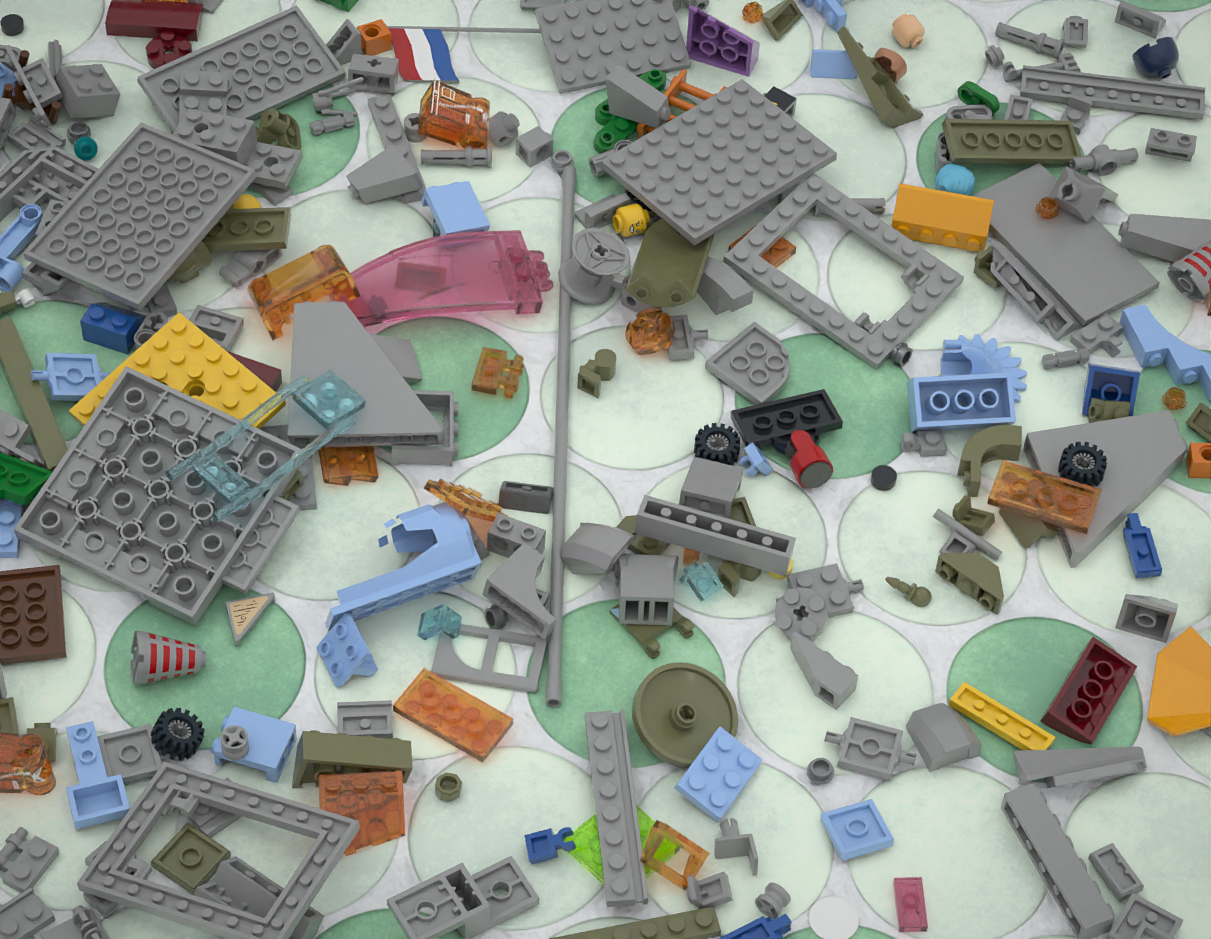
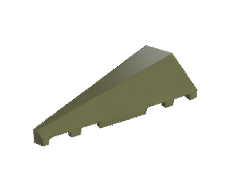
[837,26,924,128]

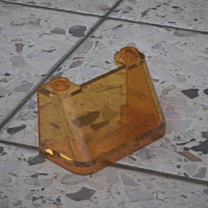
[247,245,361,340]

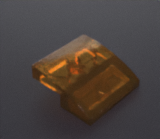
[318,446,379,486]

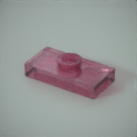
[893,877,928,932]

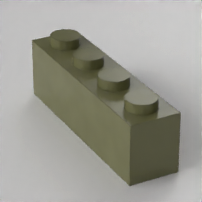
[292,730,412,788]

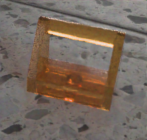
[640,820,710,891]

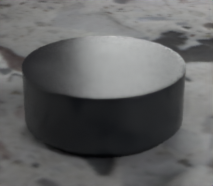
[0,14,24,36]
[871,465,897,491]

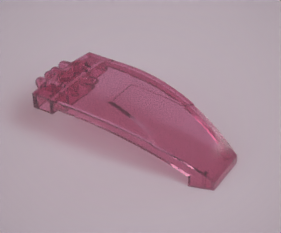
[329,230,553,328]

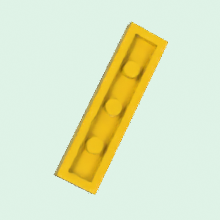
[949,682,1056,750]

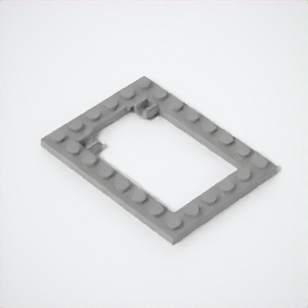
[723,174,964,370]
[77,761,360,939]

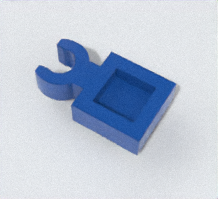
[524,827,576,864]

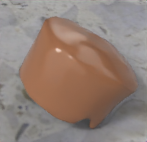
[874,48,907,84]

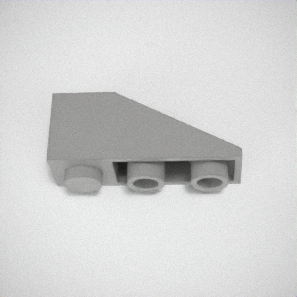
[790,631,858,710]

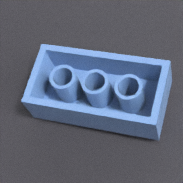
[907,372,1016,432]

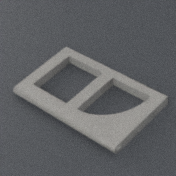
[430,621,548,693]

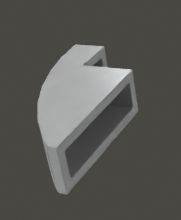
[697,256,754,315]

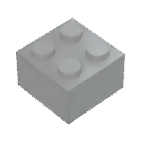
[55,64,120,119]

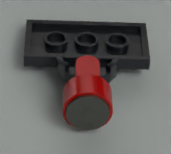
[731,389,843,489]

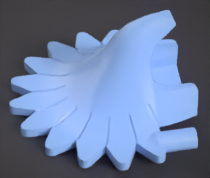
[940,334,1027,402]

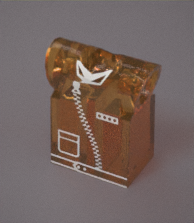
[417,79,490,150]
[0,732,56,795]

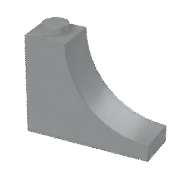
[482,542,556,640]

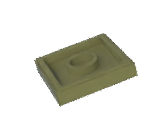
[151,822,231,895]

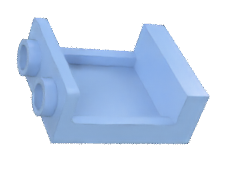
[421,181,490,248]
[211,707,297,783]

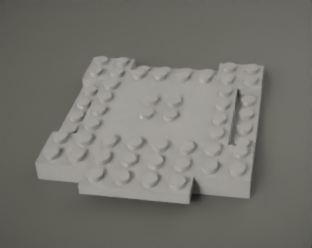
[13,366,304,626]

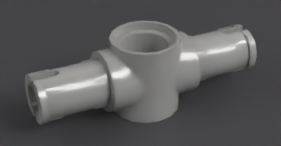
[1069,144,1138,176]

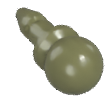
[885,577,932,607]

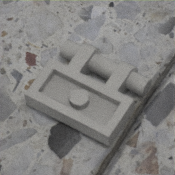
[0,827,59,893]

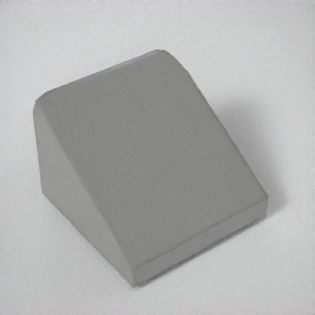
[939,531,977,554]

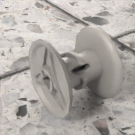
[558,228,630,304]

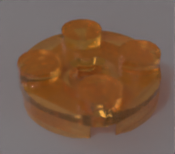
[625,308,675,355]

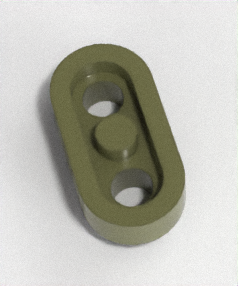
[277,114,301,150]

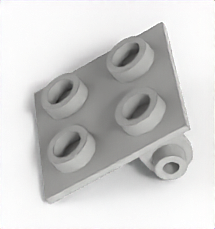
[40,905,110,939]

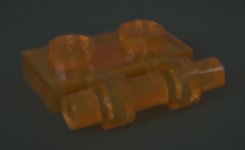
[472,347,524,399]

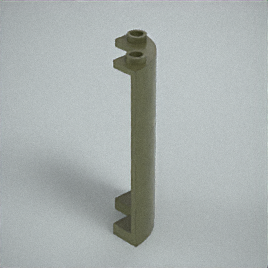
[625,217,714,307]

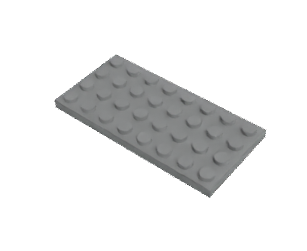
[137,5,346,133]

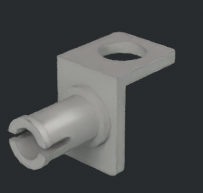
[714,818,758,875]

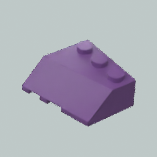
[686,5,760,77]

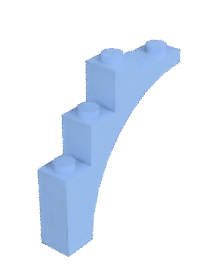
[1119,304,1211,403]

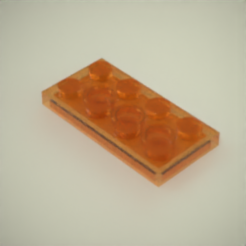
[987,460,1102,534]
[423,479,508,522]
[393,668,513,763]

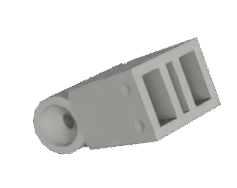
[613,554,679,626]

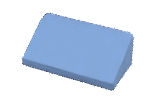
[810,49,857,79]

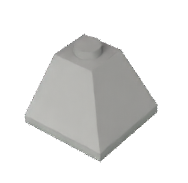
[1115,594,1178,643]

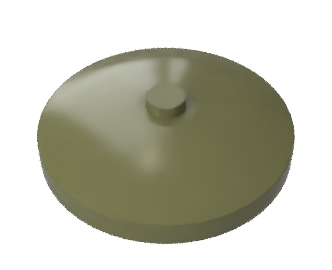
[632,662,738,768]

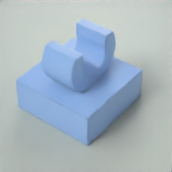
[739,442,773,477]

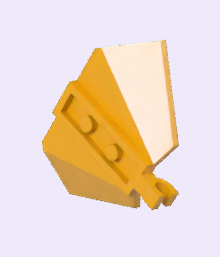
[1147,626,1211,736]

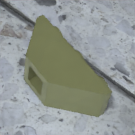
[935,552,1004,615]

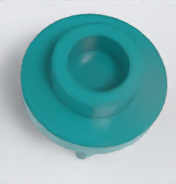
[74,137,98,160]

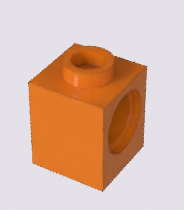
[357,19,392,56]
[1186,443,1211,479]

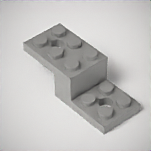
[173,108,303,189]
[387,856,540,939]

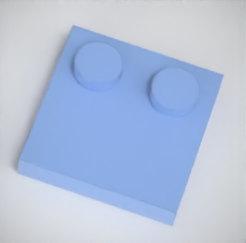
[820,799,894,861]

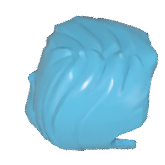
[935,163,975,196]

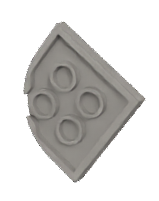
[705,322,790,405]

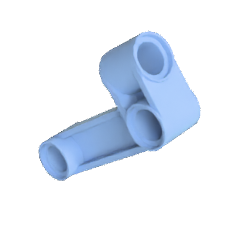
[0,204,43,292]

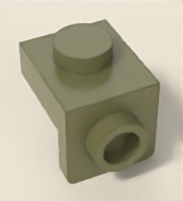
[973,246,1001,288]
[1088,398,1130,423]
[952,495,995,536]
[27,723,58,762]

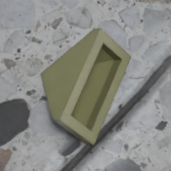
[762,0,803,41]

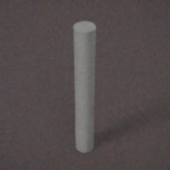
[933,508,1002,560]

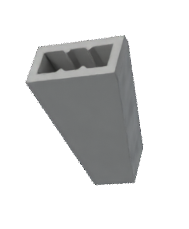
[1118,213,1211,262]

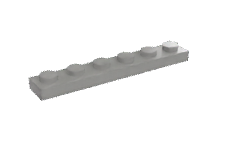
[368,94,426,204]

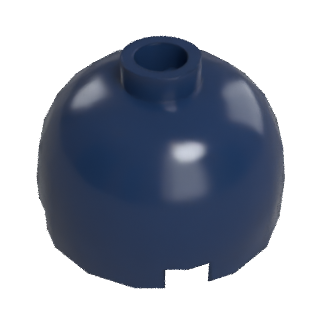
[1132,37,1179,80]

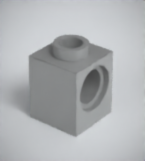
[516,126,553,168]

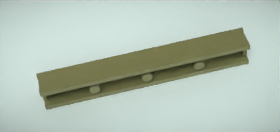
[0,317,68,471]

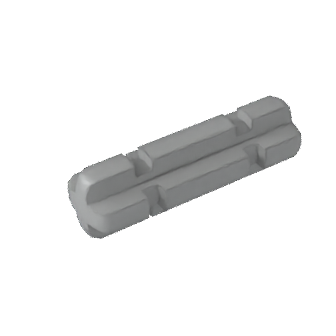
[310,112,355,136]
[1042,348,1090,369]

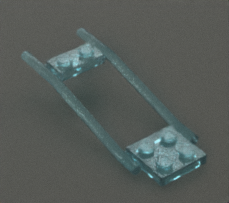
[165,370,366,523]

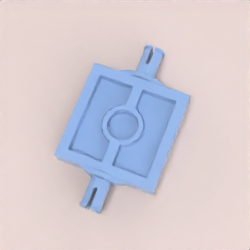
[31,353,110,401]

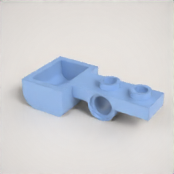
[66,721,130,830]

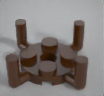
[1,50,61,125]

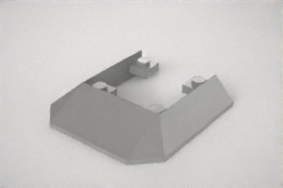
[0,147,98,295]

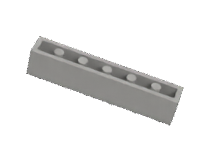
[635,495,796,576]
[1001,783,1115,939]

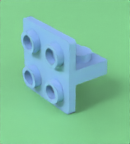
[317,613,378,687]

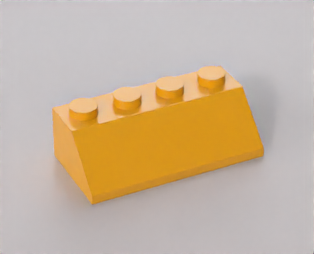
[891,183,994,252]

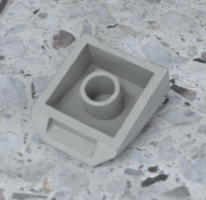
[562,522,636,573]
[906,702,981,772]

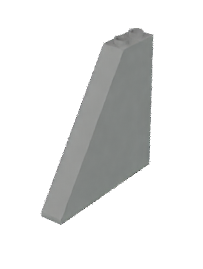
[288,301,444,448]
[1023,410,1187,568]

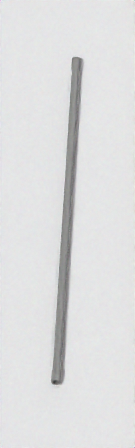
[545,166,576,708]

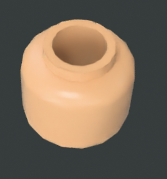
[891,14,925,48]

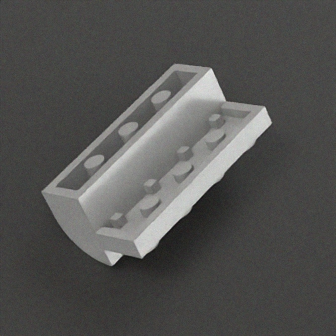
[194,856,324,939]

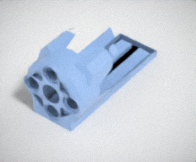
[325,501,481,631]

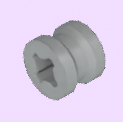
[404,113,427,143]
[220,725,249,761]
[755,882,791,919]

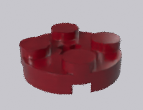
[146,31,192,69]

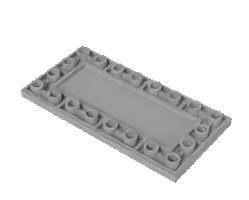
[972,163,1160,326]

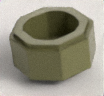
[435,772,462,802]

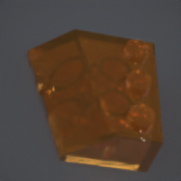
[319,770,405,856]

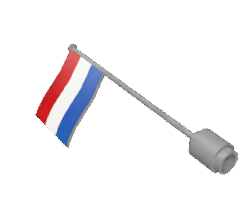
[385,24,541,83]

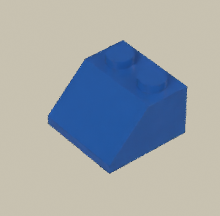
[80,302,146,355]
[1082,363,1140,416]

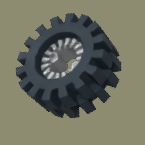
[694,423,741,466]
[1058,441,1107,490]
[151,708,205,761]

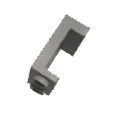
[679,457,744,519]

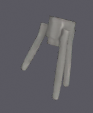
[312,77,364,116]

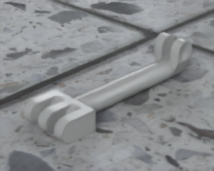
[1003,53,1081,81]

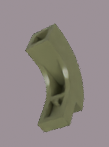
[957,425,1022,497]

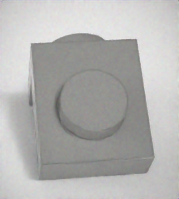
[686,872,733,909]

